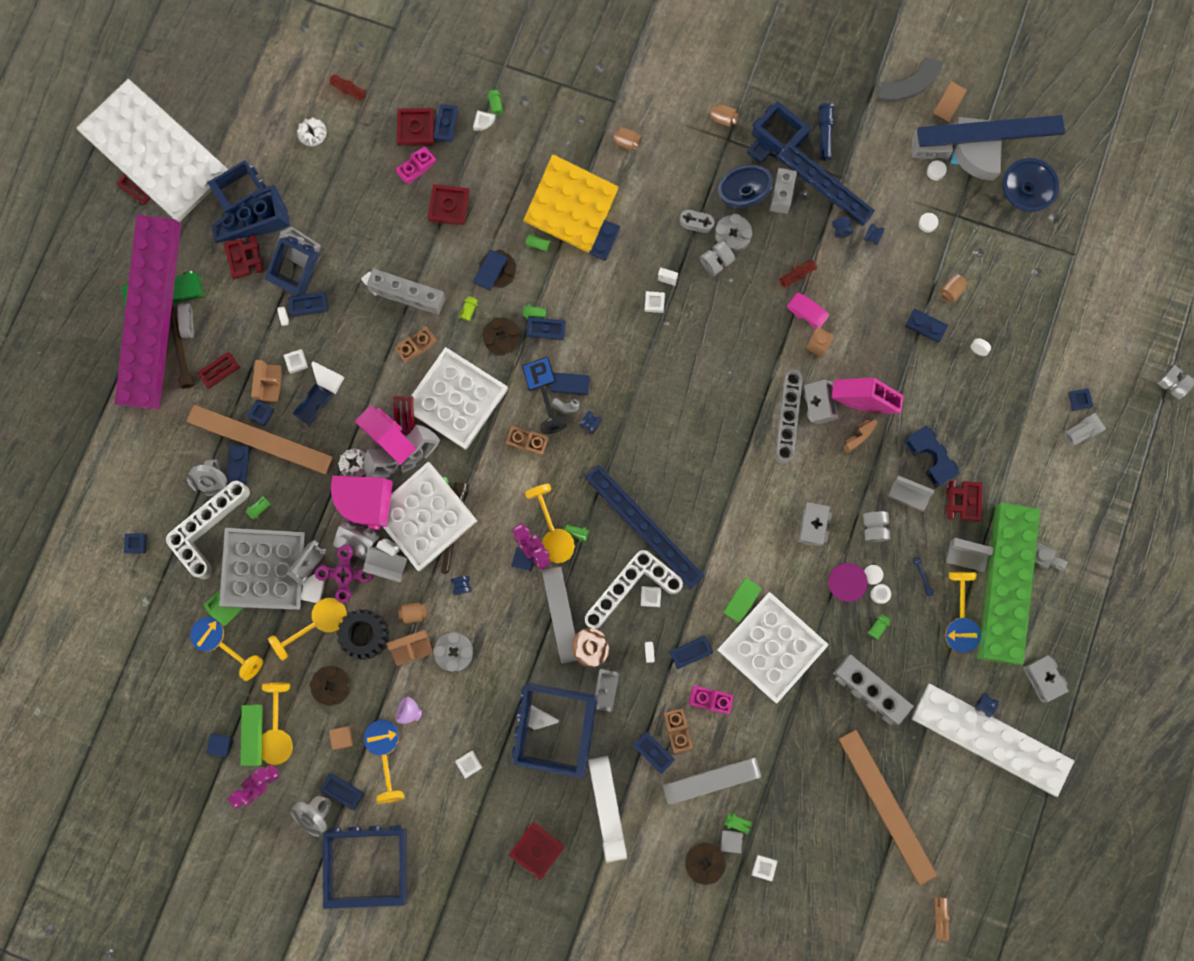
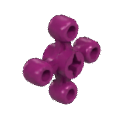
[512,523,550,570]
[315,545,374,603]
[228,765,280,809]

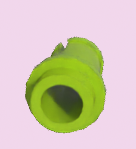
[459,296,478,322]

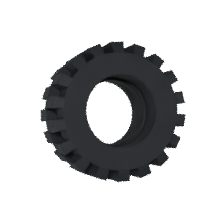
[336,609,390,660]

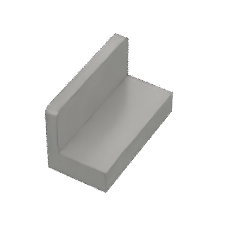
[276,226,321,268]
[887,476,935,512]
[946,538,994,572]
[363,547,407,582]

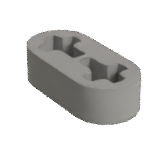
[680,210,714,233]
[178,303,193,338]

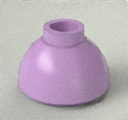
[396,696,422,724]

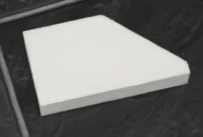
[311,362,344,394]
[301,570,326,603]
[517,705,559,730]

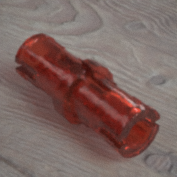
[329,74,366,101]
[779,259,817,288]

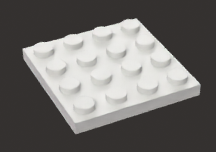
[412,347,508,450]
[383,462,477,571]
[717,592,829,704]

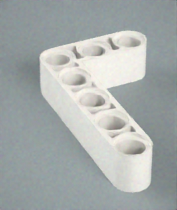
[166,481,250,579]
[585,550,683,629]
[589,756,627,863]

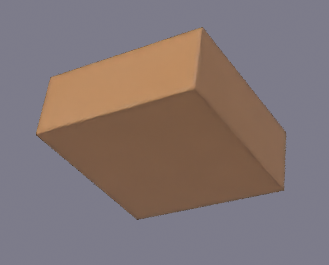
[329,726,353,750]

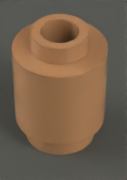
[710,104,739,127]
[613,127,642,150]
[940,274,967,302]
[398,602,427,624]

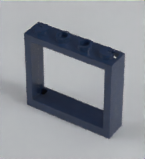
[511,683,599,778]
[323,825,408,909]

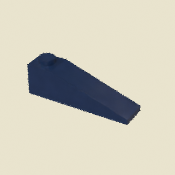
[212,185,290,243]

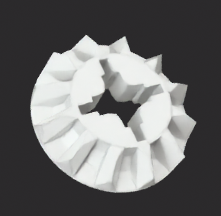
[297,117,327,146]
[338,448,366,477]

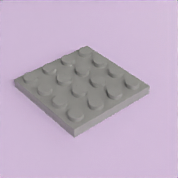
[219,528,305,610]

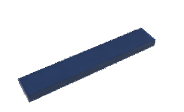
[776,142,875,226]

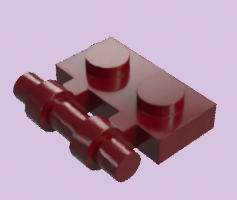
[223,236,264,279]
[945,480,983,522]

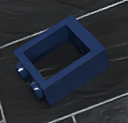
[752,101,811,155]
[207,160,266,213]
[265,236,320,296]

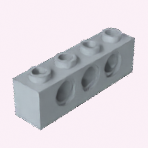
[366,269,446,315]
[833,654,914,725]

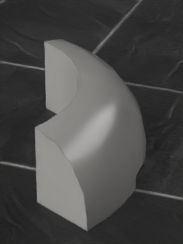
[364,425,440,478]

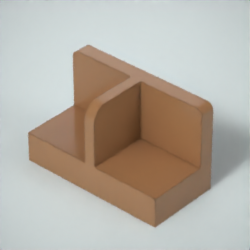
[251,360,282,403]
[387,630,433,666]

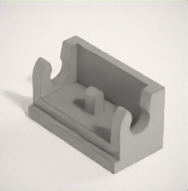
[287,540,327,585]
[595,669,619,712]

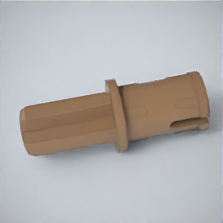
[933,898,950,941]

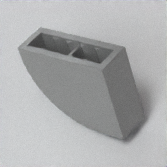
[953,117,1001,181]

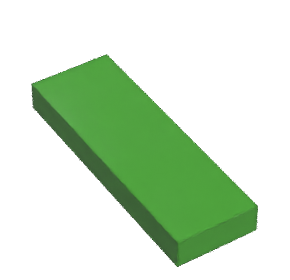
[241,705,263,766]

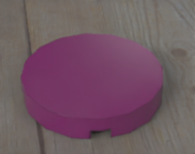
[828,563,868,602]

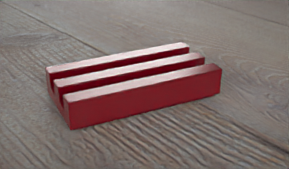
[116,173,151,205]
[198,351,240,389]
[393,396,415,435]

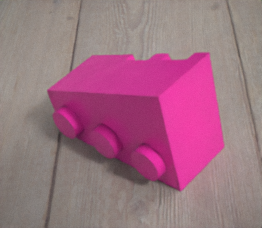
[354,405,416,465]

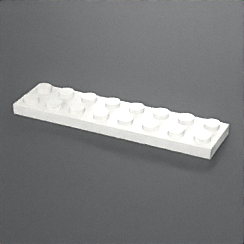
[911,684,1074,797]

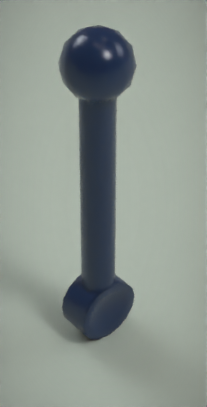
[913,557,934,596]

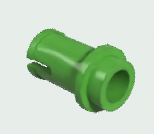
[487,90,504,115]
[526,234,550,252]
[523,304,546,319]
[245,496,271,520]
[565,524,589,542]
[868,614,891,640]
[724,813,751,834]

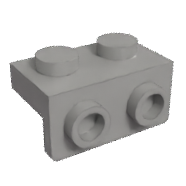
[332,520,380,560]

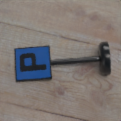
[522,356,567,434]

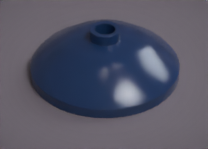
[1002,158,1059,212]
[718,165,773,207]

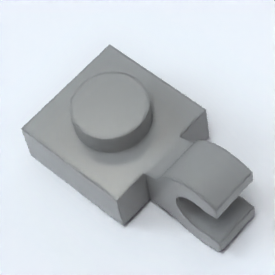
[1034,542,1068,571]

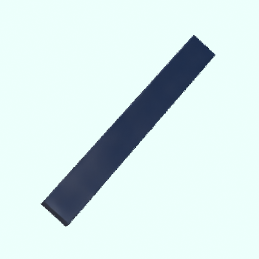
[917,115,1065,147]
[585,465,704,589]

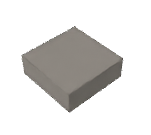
[720,830,743,853]

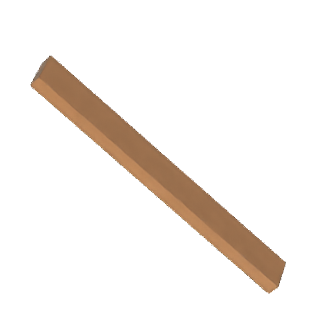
[186,405,334,475]
[838,730,937,885]

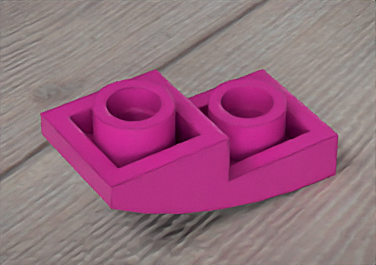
[395,147,436,185]
[786,292,829,329]
[688,685,734,715]

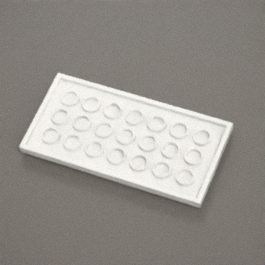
[76,79,228,222]

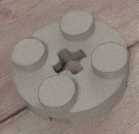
[715,214,752,252]
[433,632,473,672]

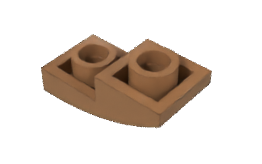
[932,81,967,123]
[394,326,438,363]
[843,419,878,454]
[505,426,549,455]
[664,708,693,755]

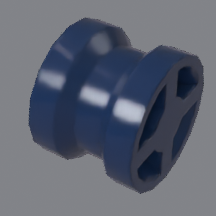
[832,217,853,238]
[864,223,885,245]
[579,411,602,435]
[450,576,472,595]
[975,692,999,718]

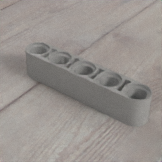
[775,370,802,464]
[542,566,577,664]
[662,757,762,805]

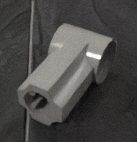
[1064,413,1106,447]

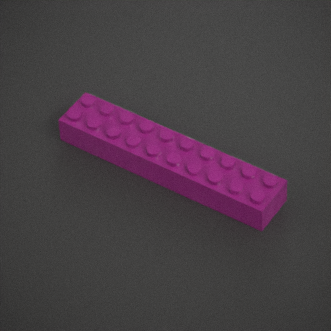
[114,215,181,410]

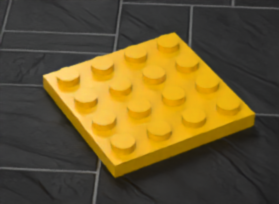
[523,154,619,253]

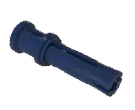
[818,103,835,161]

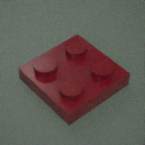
[397,108,434,146]
[427,184,470,226]
[509,821,565,880]

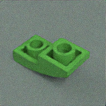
[723,577,762,623]

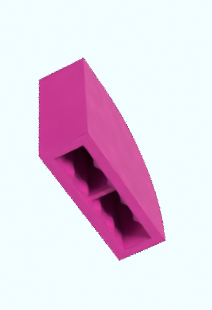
[831,378,904,414]
[331,476,393,530]

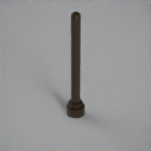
[170,305,195,389]
[441,482,469,574]

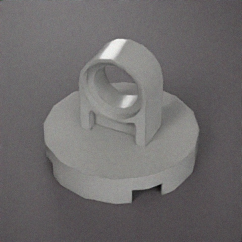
[187,459,227,496]
[290,796,331,837]

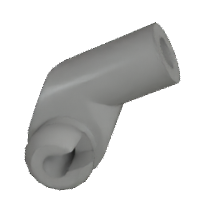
[551,398,580,415]

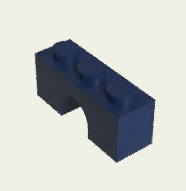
[904,425,959,488]

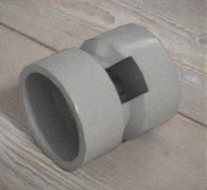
[700,241,735,276]
[1157,364,1194,400]
[863,512,891,542]

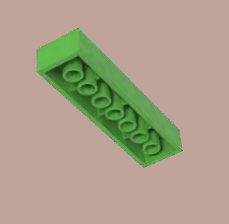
[977,503,1040,665]

